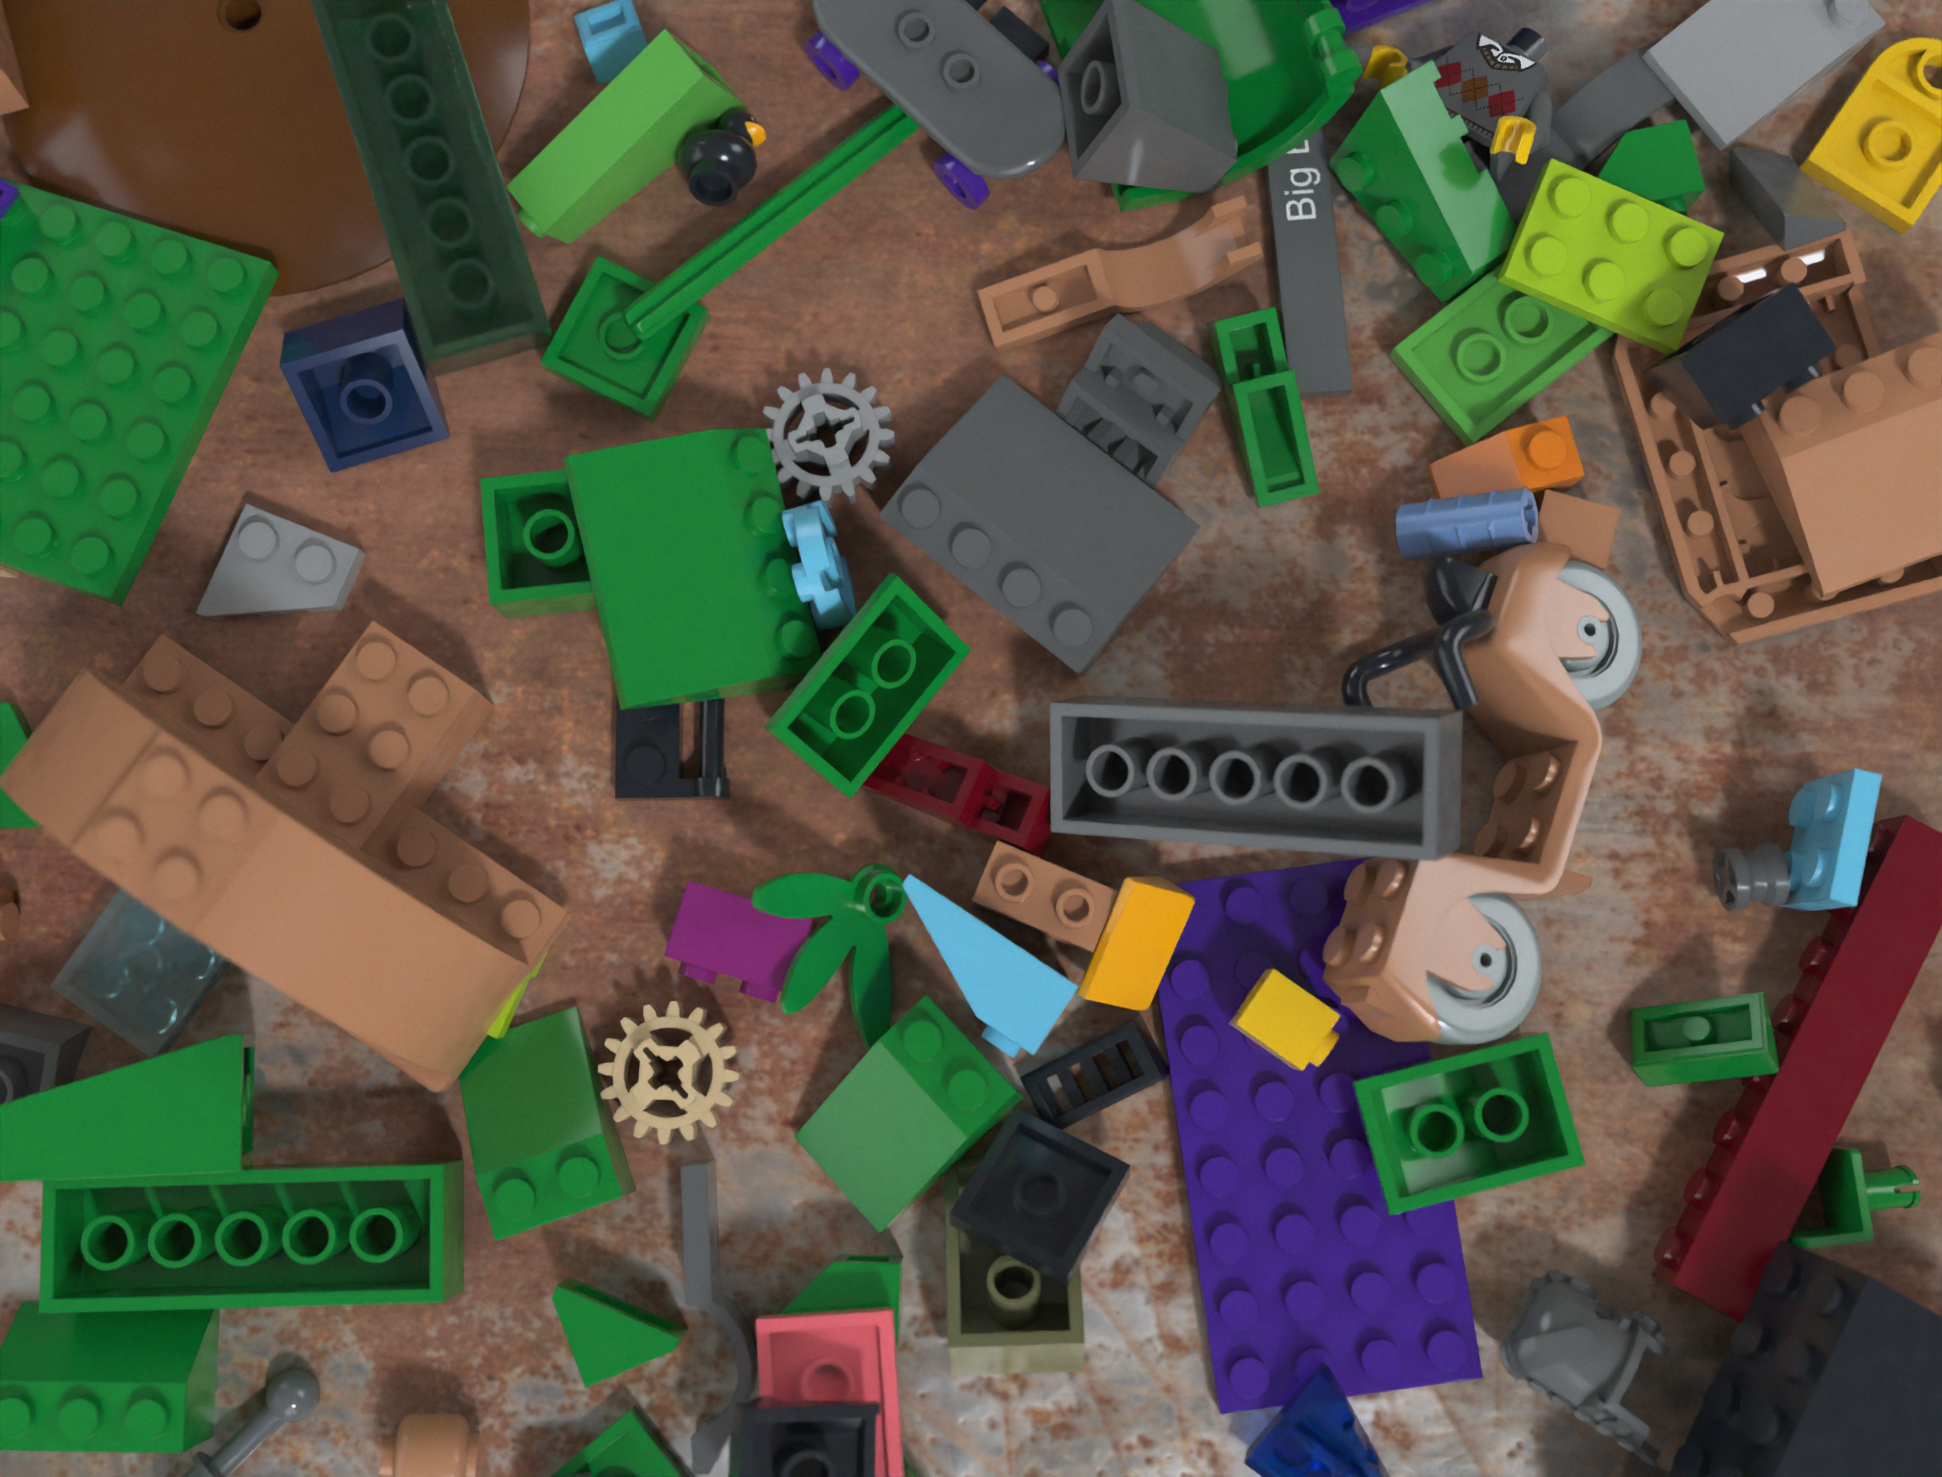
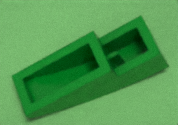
[1206,307,1320,508]

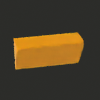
[1077,876,1195,1010]

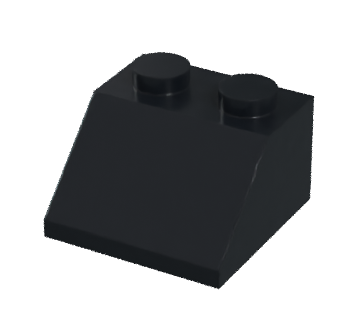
[1642,281,1838,431]

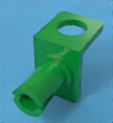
[1786,1147,1921,1249]

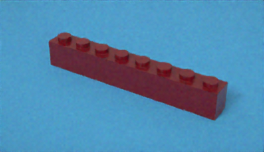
[1651,815,1942,1322]

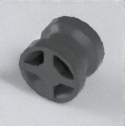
[1713,842,1789,911]

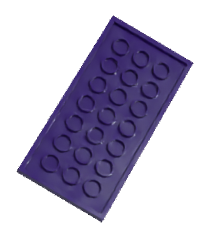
[1157,856,1483,1414]

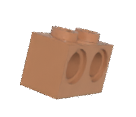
[972,840,1118,954]

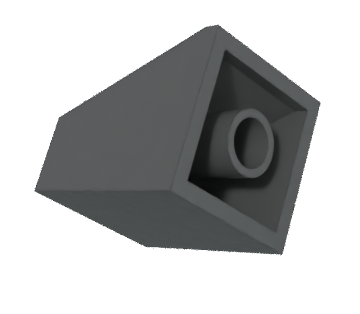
[1057,0,1238,194]

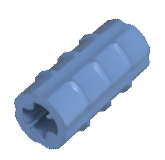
[1396,487,1539,560]

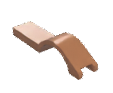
[977,195,1264,354]

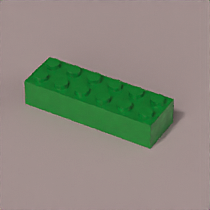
[39,1159,464,1313]

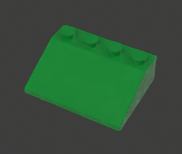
[563,428,822,710]

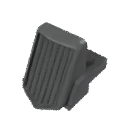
[1054,313,1223,490]

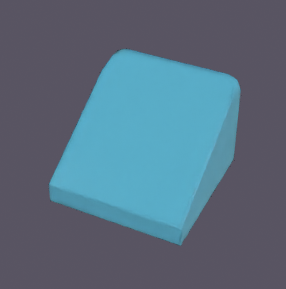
[574,0,648,83]

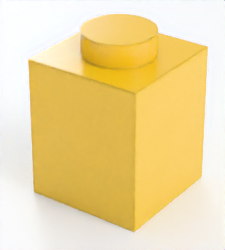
[1229,969,1341,1071]

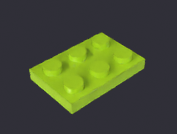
[1496,158,1724,355]

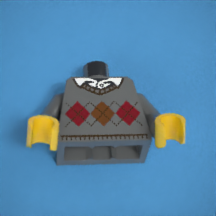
[1362,28,1553,183]

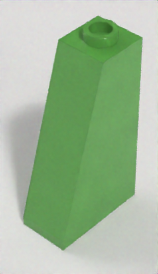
[506,29,747,244]

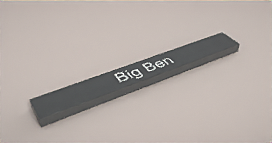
[1264,124,1353,399]

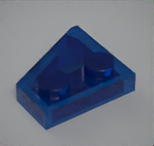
[1244,1362,1390,1477]

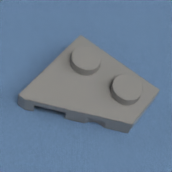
[196,504,367,621]

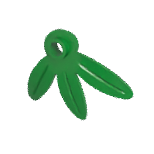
[752,863,907,1051]

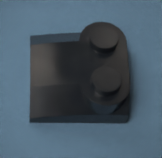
[728,1396,880,1477]

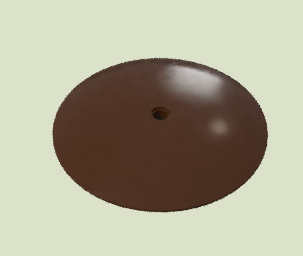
[1,0,531,297]

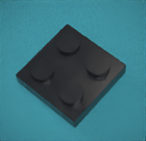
[949,1106,1131,1287]

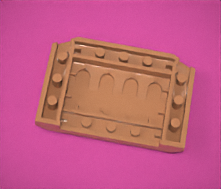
[1611,222,1942,647]

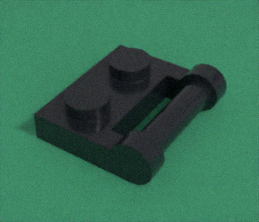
[615,696,730,801]

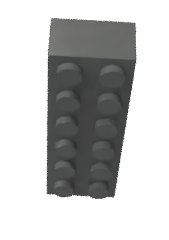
[1050,695,1462,861]

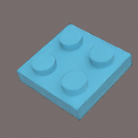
[1780,768,1882,912]

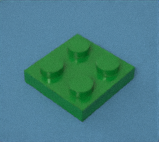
[540,256,711,424]

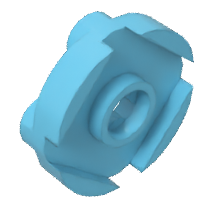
[782,500,857,631]

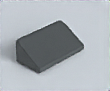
[1729,148,1846,252]

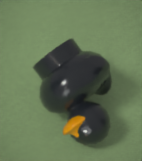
[678,109,766,207]

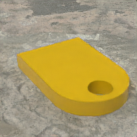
[1799,38,1942,235]

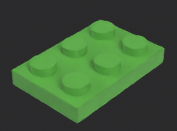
[1389,262,1615,447]

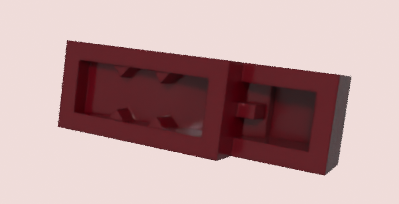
[860,733,1053,859]

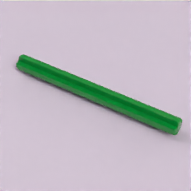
[622,103,919,340]

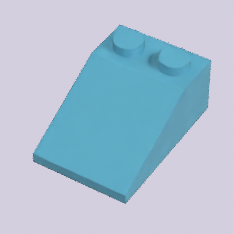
[902,874,1078,1058]

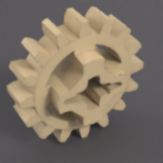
[598,1001,743,1145]

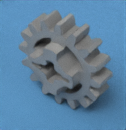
[763,368,896,508]

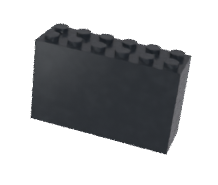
[1667,1241,1942,1477]

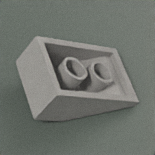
[1642,0,1886,151]

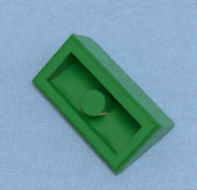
[1630,992,1779,1087]

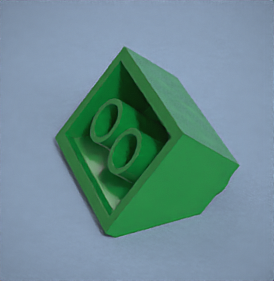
[764,572,971,799]
[0,1300,220,1453]

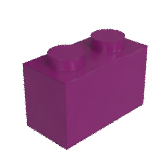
[664,881,818,1003]

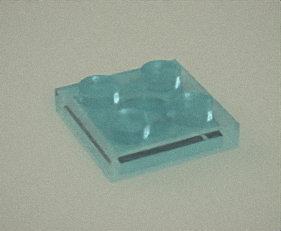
[50,887,232,1058]

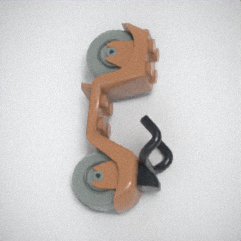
[1323,542,1642,1045]

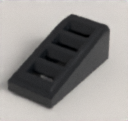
[1020,1016,1169,1130]

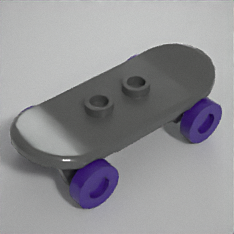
[803,0,1067,210]

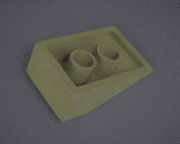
[945,1156,1085,1376]

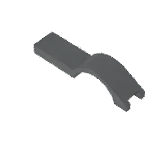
[1494,38,1679,224]
[680,1159,758,1475]

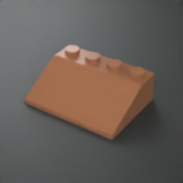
[1741,331,1942,599]

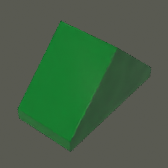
[552,1277,689,1388]

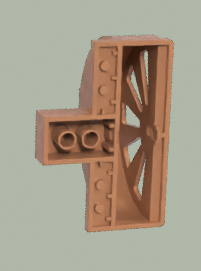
[0,620,573,1093]

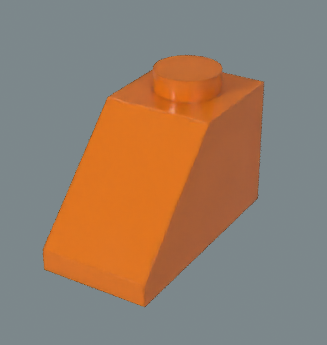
[1427,415,1585,500]

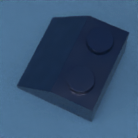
[279,297,450,473]

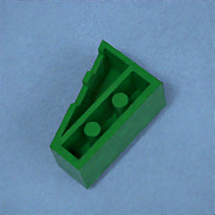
[1328,59,1517,305]

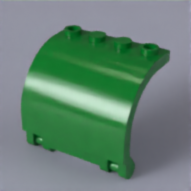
[1038,0,1363,212]

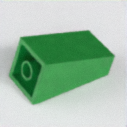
[0,1034,256,1183]

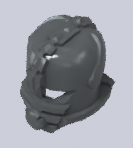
[1500,1269,1670,1465]

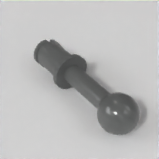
[182,1368,321,1477]

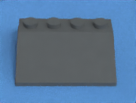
[878,374,1201,677]

